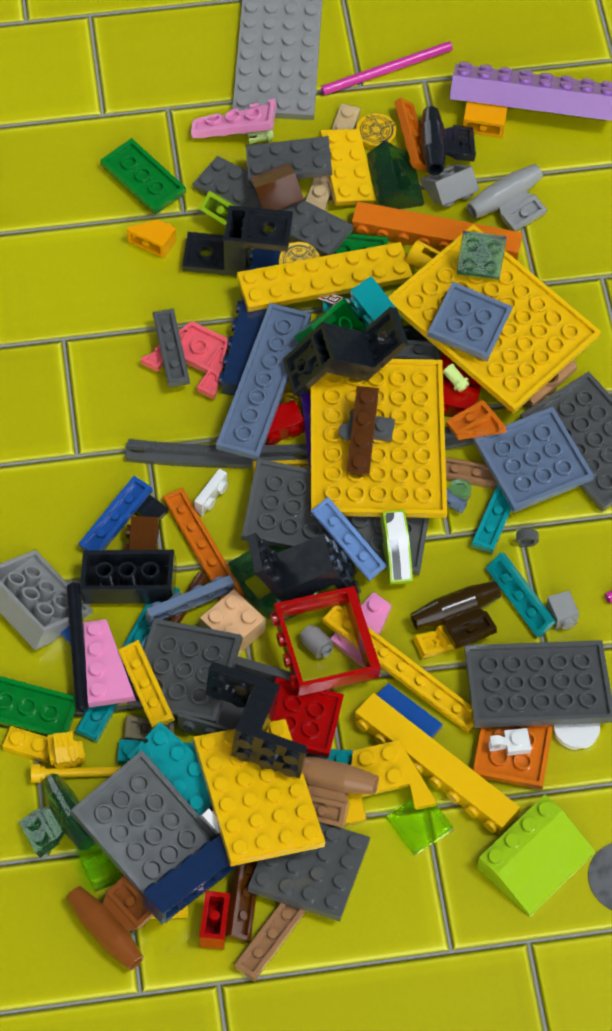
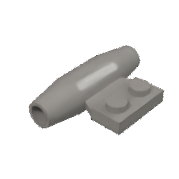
[467,164,547,232]

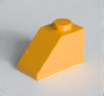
[127,220,177,258]

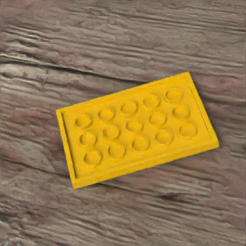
[193,719,326,867]

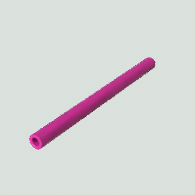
[321,41,453,96]

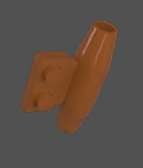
[66,876,153,970]

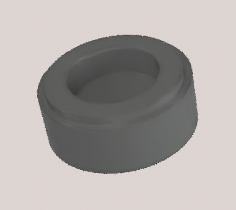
[516,529,539,547]

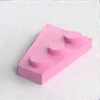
[330,592,392,668]

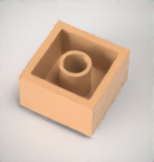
[200,589,266,655]

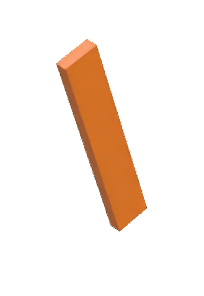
[162,487,244,600]

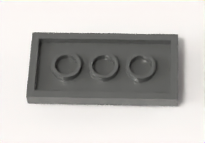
[246,136,333,185]

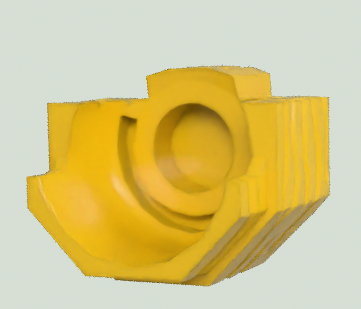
[47,731,86,768]

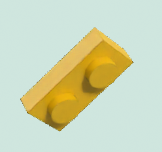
[2,726,50,764]

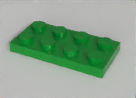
[100,138,186,215]
[0,676,77,737]

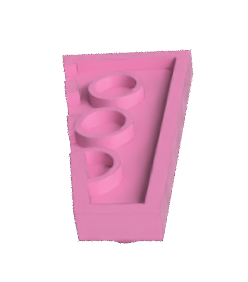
[191,98,277,139]

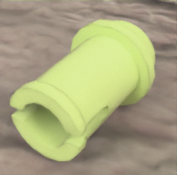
[247,130,274,145]
[443,364,469,392]

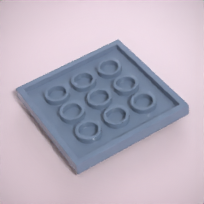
[473,407,594,513]

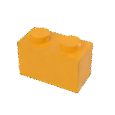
[463,101,508,138]

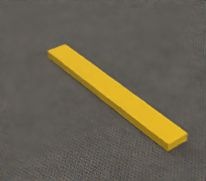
[322,605,474,734]

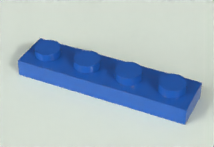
[78,476,153,550]

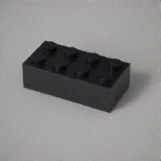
[80,550,177,604]

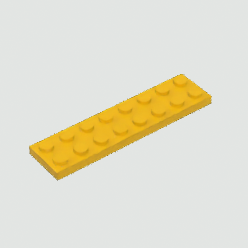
[237,242,413,312]

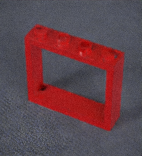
[270,586,381,696]

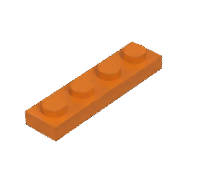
[395,97,428,173]

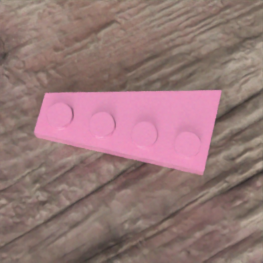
[84,619,136,707]

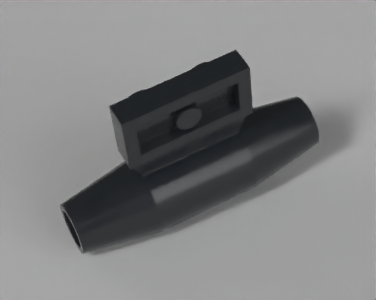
[420,106,476,175]

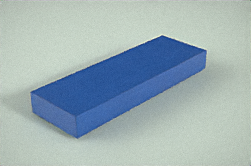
[377,683,443,738]

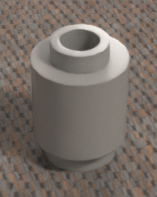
[300,625,334,658]

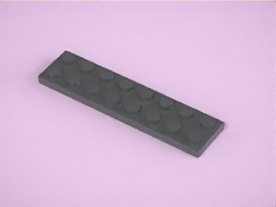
[193,156,353,256]

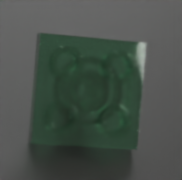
[456,231,507,279]

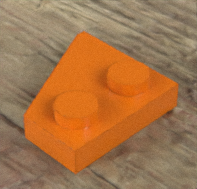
[446,400,507,440]

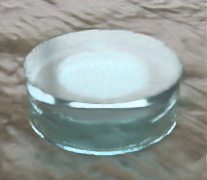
[449,479,472,501]

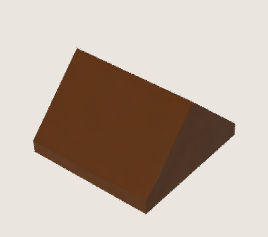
[250,163,304,210]

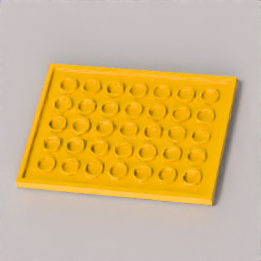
[388,224,601,414]
[310,359,447,518]

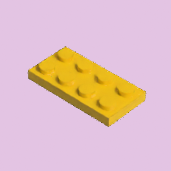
[318,129,376,206]

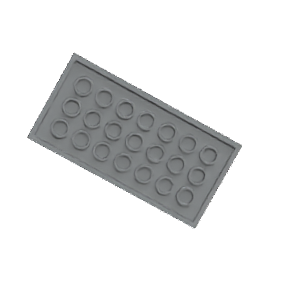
[233,0,322,120]

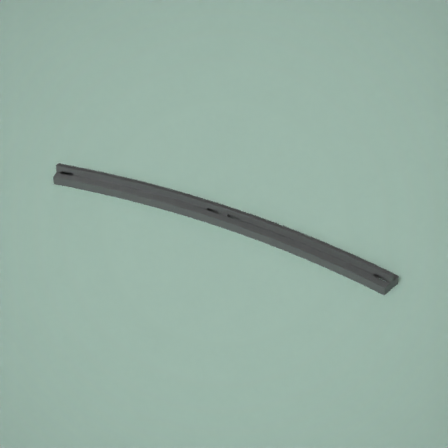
[125,427,474,468]

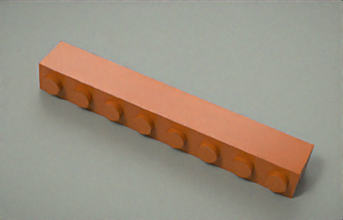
[351,201,523,261]

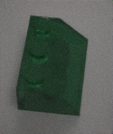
[367,141,424,209]

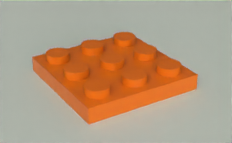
[473,725,553,790]

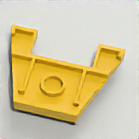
[345,740,437,826]

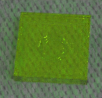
[387,799,454,856]

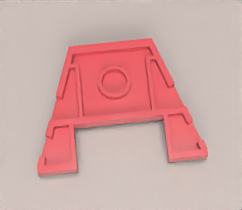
[141,321,228,400]

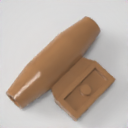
[303,757,379,827]

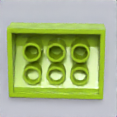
[477,795,596,917]

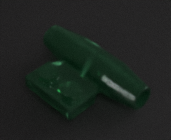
[19,774,95,858]

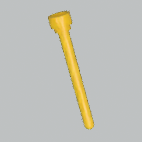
[31,764,121,783]

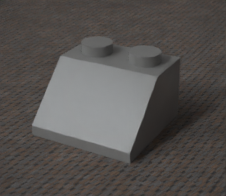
[420,164,479,207]

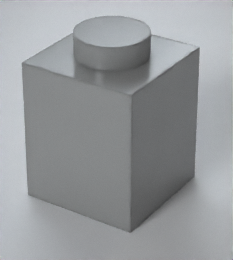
[546,591,579,630]

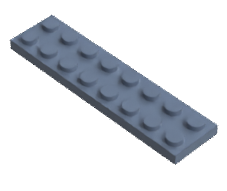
[216,303,311,460]

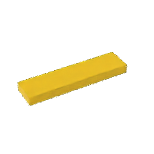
[118,640,175,729]

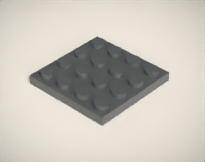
[127,618,243,724]
[248,822,370,922]

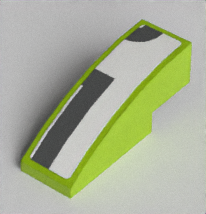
[380,510,413,585]

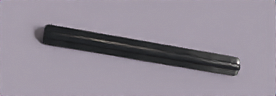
[67,582,90,712]

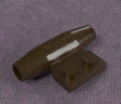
[410,581,501,649]

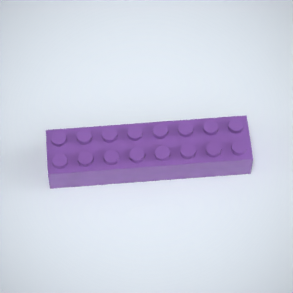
[450,62,612,121]

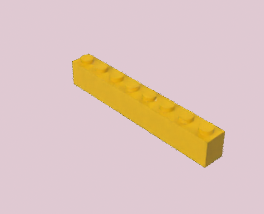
[355,693,520,837]

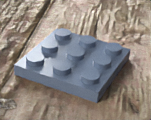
[427,282,513,362]

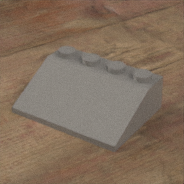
[0,550,93,650]

